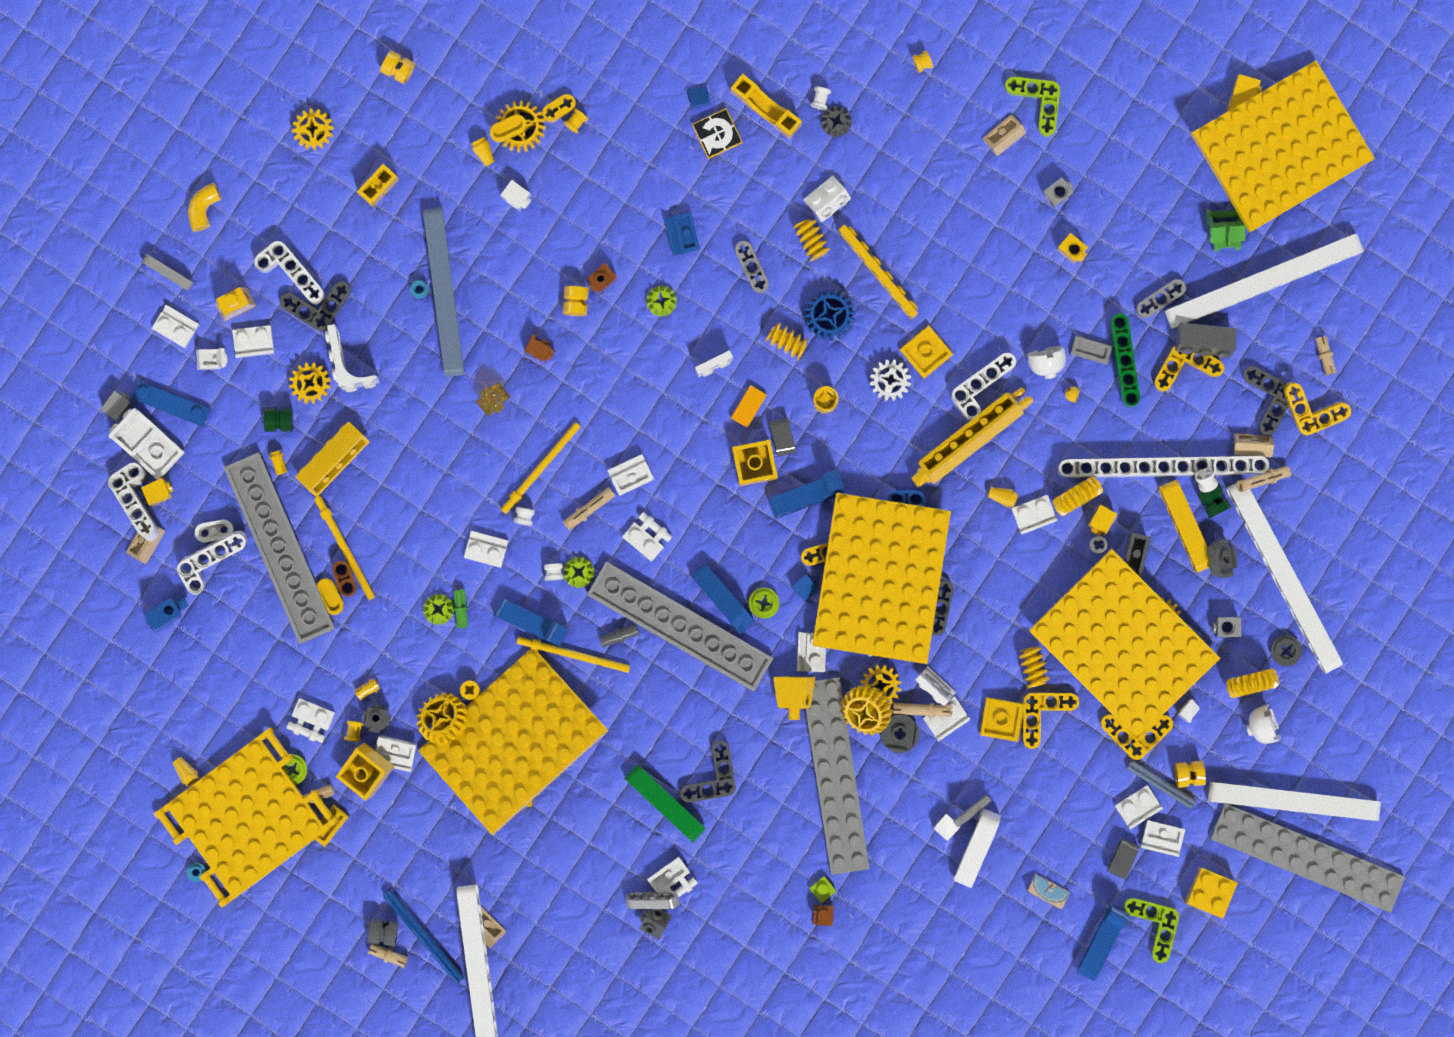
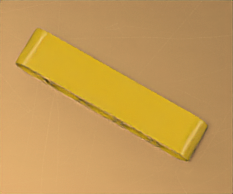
[1158,480,1211,573]

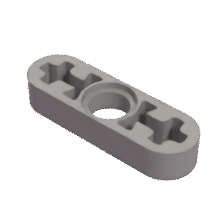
[735,241,769,294]
[141,254,193,291]
[1136,279,1186,319]
[625,892,680,909]

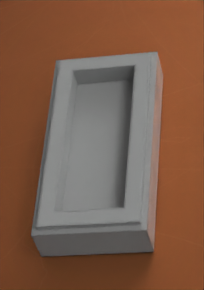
[1070,336,1113,365]
[953,796,991,827]

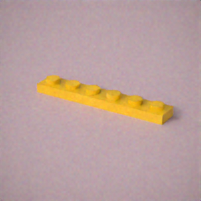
[838,225,918,320]

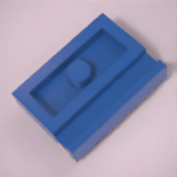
[664,212,700,256]

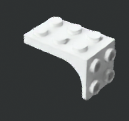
[325,324,380,392]
[108,408,185,480]

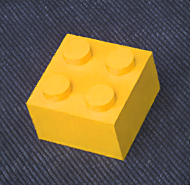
[732,440,778,487]
[336,742,395,801]
[1184,867,1238,919]

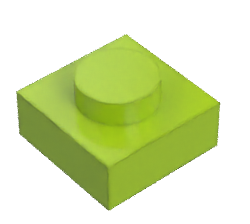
[809,876,836,903]

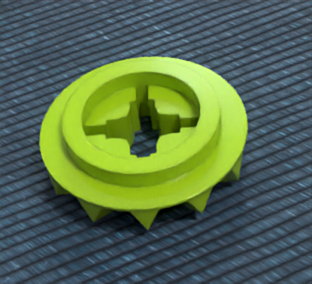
[646,286,677,316]
[563,557,594,588]
[749,588,780,619]
[423,594,454,625]
[280,754,308,785]

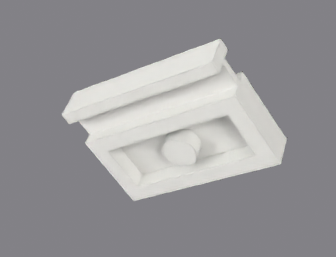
[152,305,199,349]
[232,325,275,358]
[695,350,733,377]
[607,454,654,496]
[1011,495,1057,535]
[464,531,509,568]
[797,632,826,672]
[916,666,956,706]
[923,696,971,741]
[375,735,417,772]
[1115,785,1163,830]
[1140,820,1185,857]

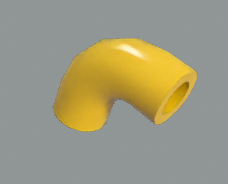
[187,182,222,232]

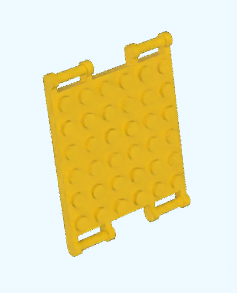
[153,727,339,908]

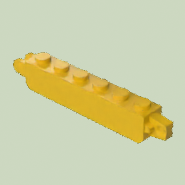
[911,387,1033,488]

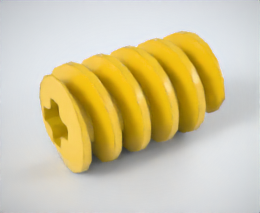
[793,219,830,262]
[765,322,808,361]
[1019,646,1050,689]

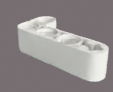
[254,241,325,305]
[951,353,1016,421]
[108,463,159,541]
[177,531,248,594]
[953,808,1001,888]

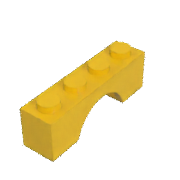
[730,73,802,140]

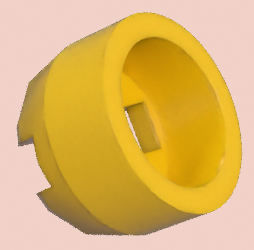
[1064,387,1080,403]

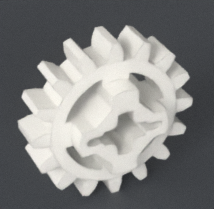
[870,360,911,401]

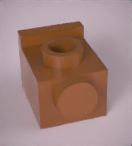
[587,263,617,294]
[524,334,556,363]
[813,905,834,926]

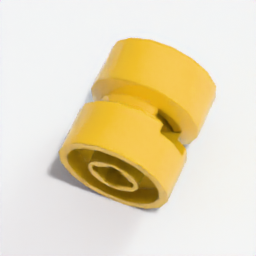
[380,50,415,84]
[562,286,589,316]
[813,386,839,414]
[1174,760,1206,788]

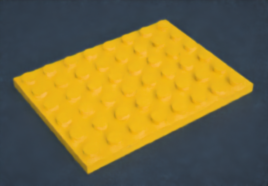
[1191,60,1375,233]
[812,493,951,664]
[1029,548,1220,738]
[418,649,609,835]

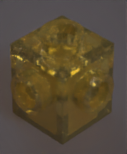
[476,382,511,416]

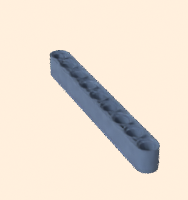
[423,207,465,378]

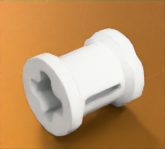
[810,87,831,110]

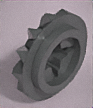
[821,106,852,137]
[1271,635,1302,666]

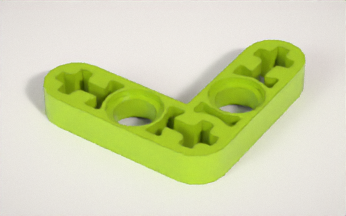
[1004,77,1060,137]
[1123,898,1179,963]

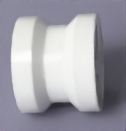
[1195,468,1218,492]
[513,507,535,526]
[544,564,564,581]

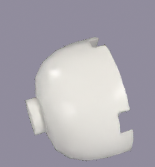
[1027,346,1066,379]
[1246,704,1281,744]

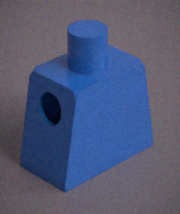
[144,596,189,635]

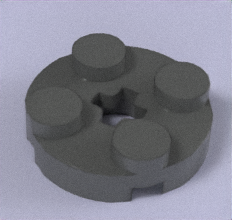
[1207,539,1238,578]
[880,714,919,753]

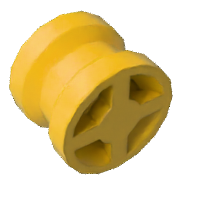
[912,50,933,73]
[460,681,480,700]

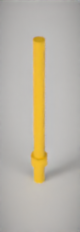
[500,422,581,514]
[314,495,375,600]
[516,636,630,673]

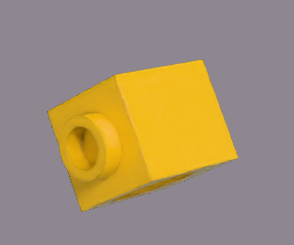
[1057,233,1088,264]
[141,478,173,506]
[1088,505,1117,536]

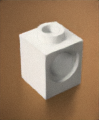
[500,180,531,211]

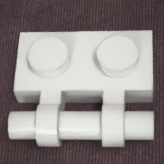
[622,512,672,562]
[287,698,335,743]
[647,857,698,897]

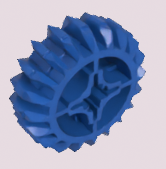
[804,289,856,341]

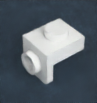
[196,348,227,370]

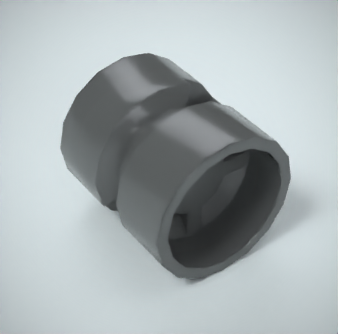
[368,918,399,947]

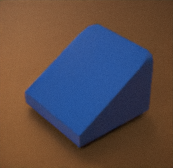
[688,86,710,109]
[791,574,819,602]

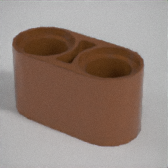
[332,561,358,597]

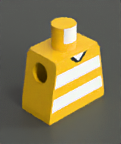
[215,287,257,322]

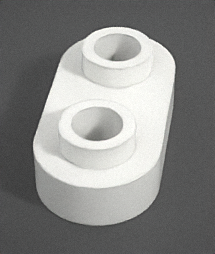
[195,520,234,543]

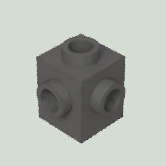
[362,704,391,733]
[639,909,672,940]

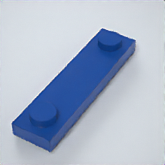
[131,381,211,427]

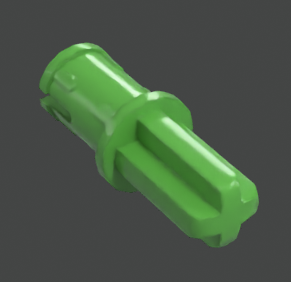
[453,589,469,628]

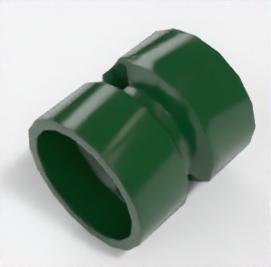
[264,407,293,432]
[1197,484,1231,519]

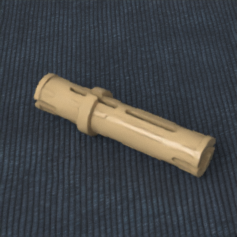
[1236,466,1291,492]
[562,487,615,531]
[893,702,953,718]

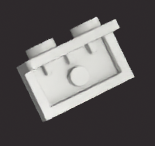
[803,176,851,222]

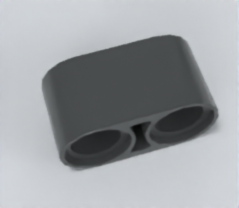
[769,417,796,457]
[1107,838,1140,880]

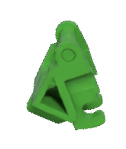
[1206,209,1246,252]

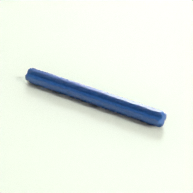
[383,890,464,984]

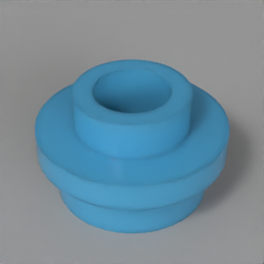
[410,279,429,299]
[187,863,206,882]

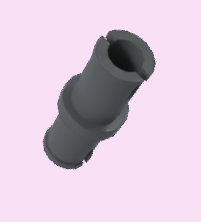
[599,624,640,648]

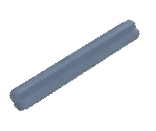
[1127,761,1196,808]

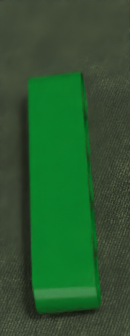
[1110,313,1140,408]
[624,764,706,843]

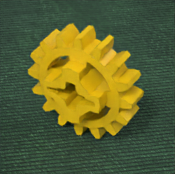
[292,108,334,151]
[289,363,331,404]
[860,665,902,704]

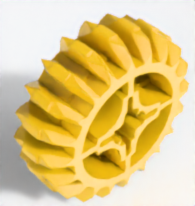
[494,101,546,153]
[1052,477,1103,516]
[1226,669,1279,698]
[841,685,893,735]
[416,692,468,745]

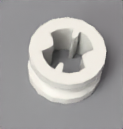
[1090,536,1108,554]

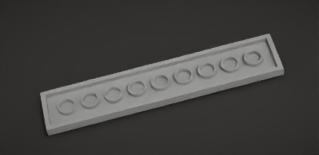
[223,452,335,644]
[587,562,773,692]
[805,677,869,875]
[1210,803,1405,913]

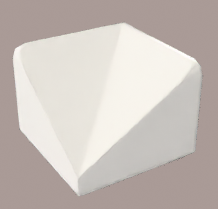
[1177,699,1200,724]
[933,814,961,841]

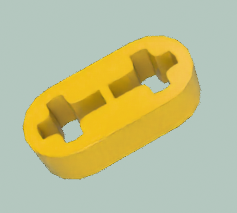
[542,94,576,123]

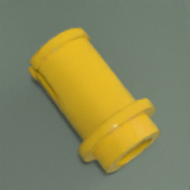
[269,450,288,476]
[354,678,380,700]

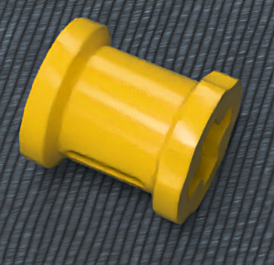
[563,108,589,134]
[344,720,364,742]

